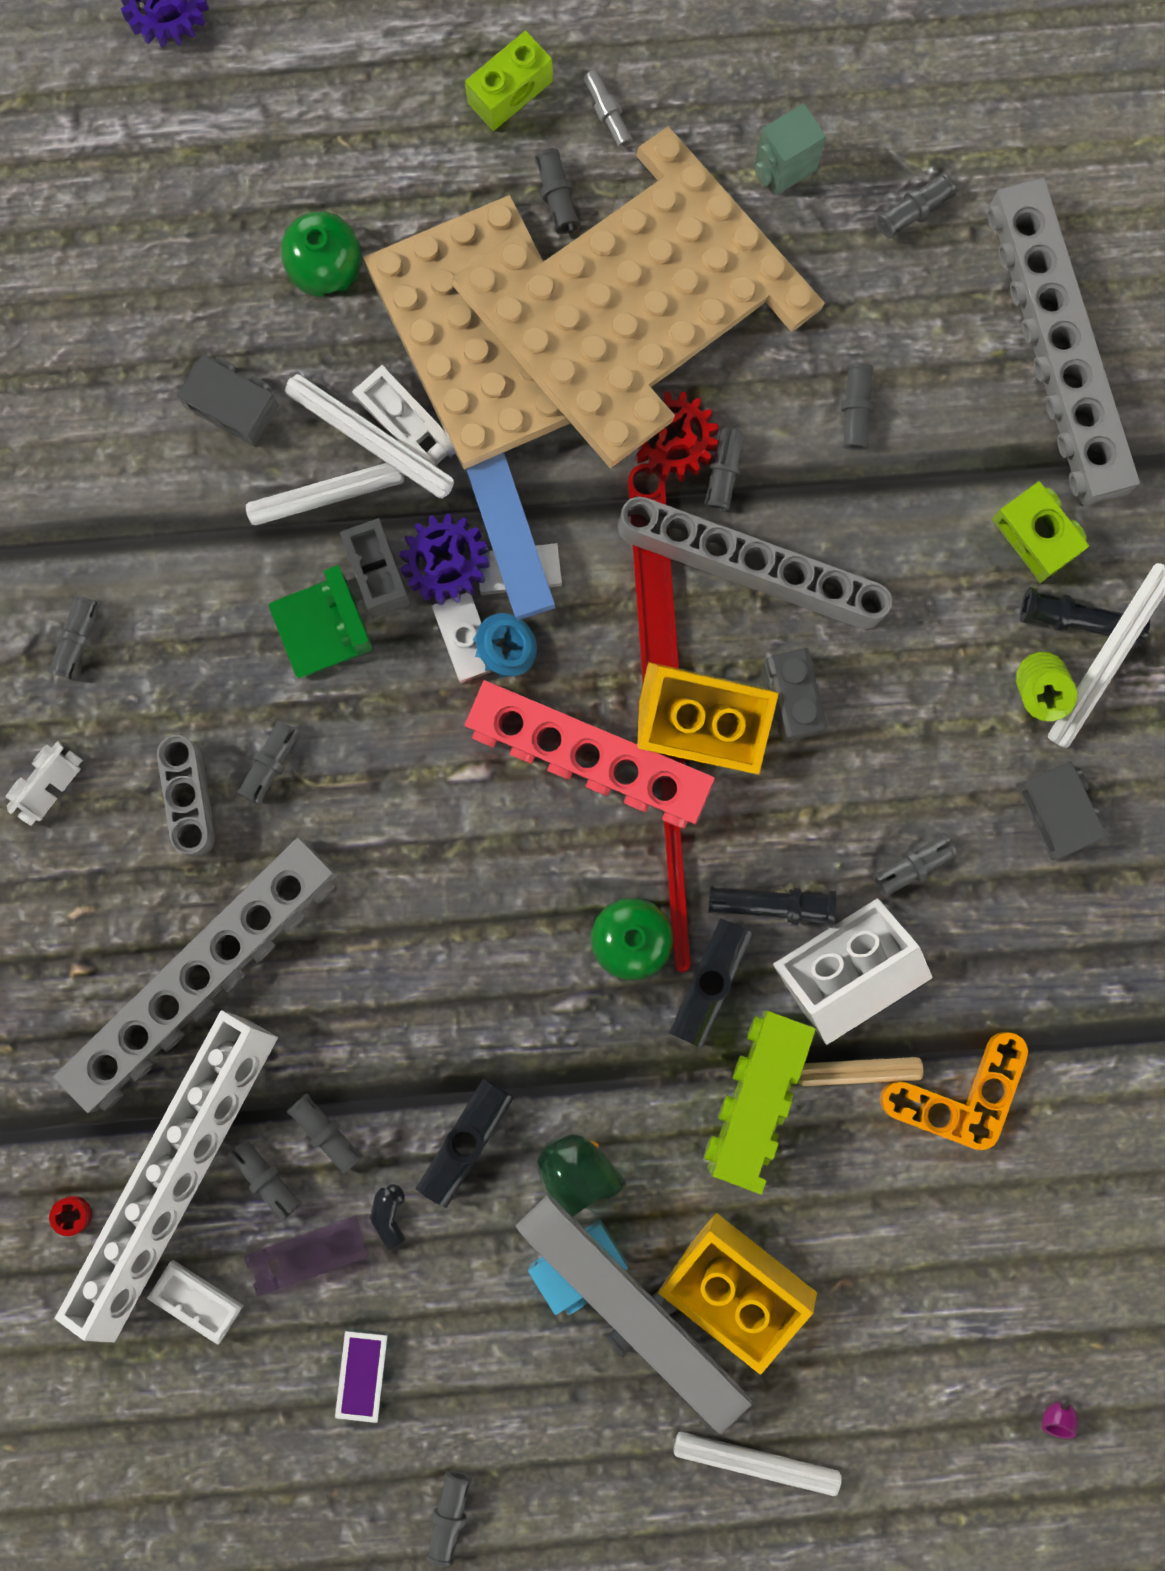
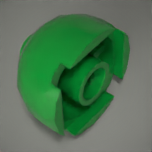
[281,211,362,297]
[591,898,673,981]

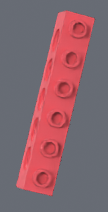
[464,680,716,829]

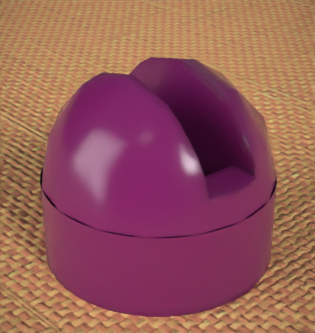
[1041,1401,1078,1439]

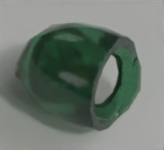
[537,1134,627,1217]

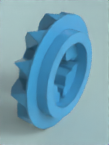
[473,613,537,678]

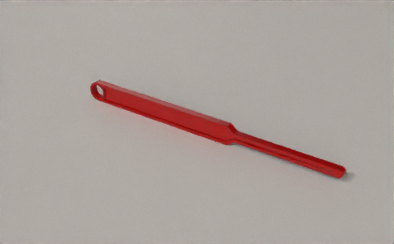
[628,463,690,972]

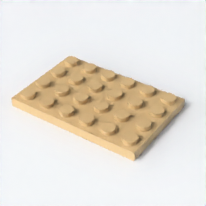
[363,195,570,470]

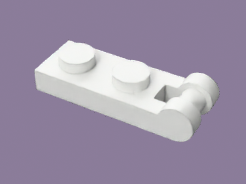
[352,365,455,468]

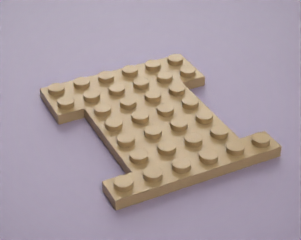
[452,126,825,469]

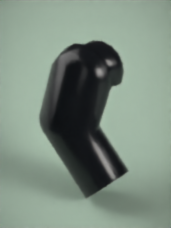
[370,1184,406,1251]

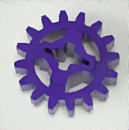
[121,0,209,47]
[399,514,490,605]

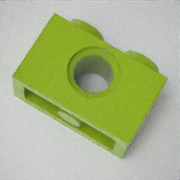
[465,30,553,132]
[992,481,1089,584]

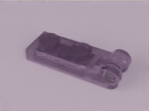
[243,1215,369,1296]

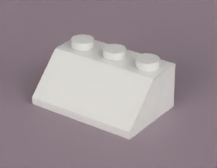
[773,898,933,1045]

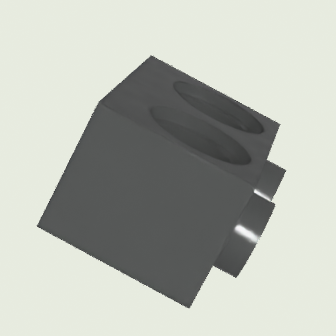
[340,518,411,619]

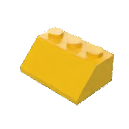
[637,662,779,775]
[658,1213,817,1375]

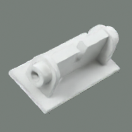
[6,741,83,826]

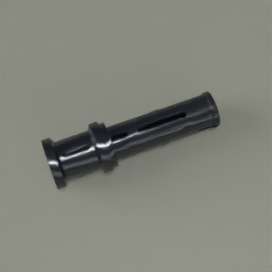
[1020,587,1150,644]
[708,886,836,928]

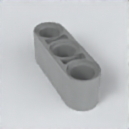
[157,735,215,857]

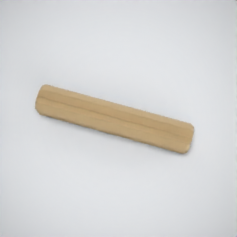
[799,1057,923,1086]

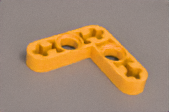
[879,1032,1028,1150]

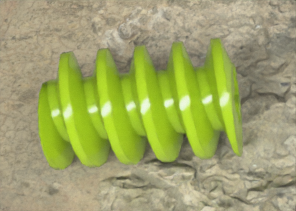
[1016,652,1078,722]

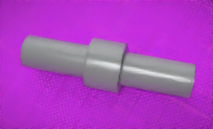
[583,70,633,148]

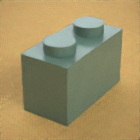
[754,103,826,196]

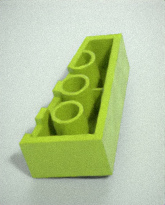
[703,1010,816,1195]

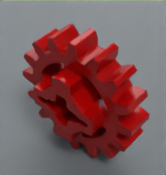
[635,391,718,482]

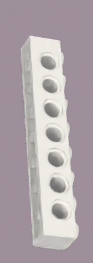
[54,1010,278,1342]

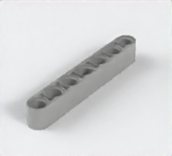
[618,497,892,629]
[516,1194,753,1434]

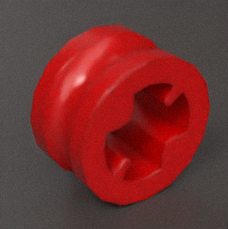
[49,1196,92,1236]

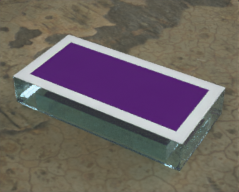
[335,1329,389,1423]

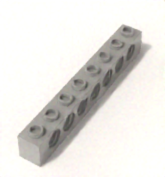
[987,177,1140,507]
[53,837,338,1113]

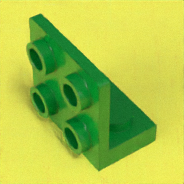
[269,565,374,679]

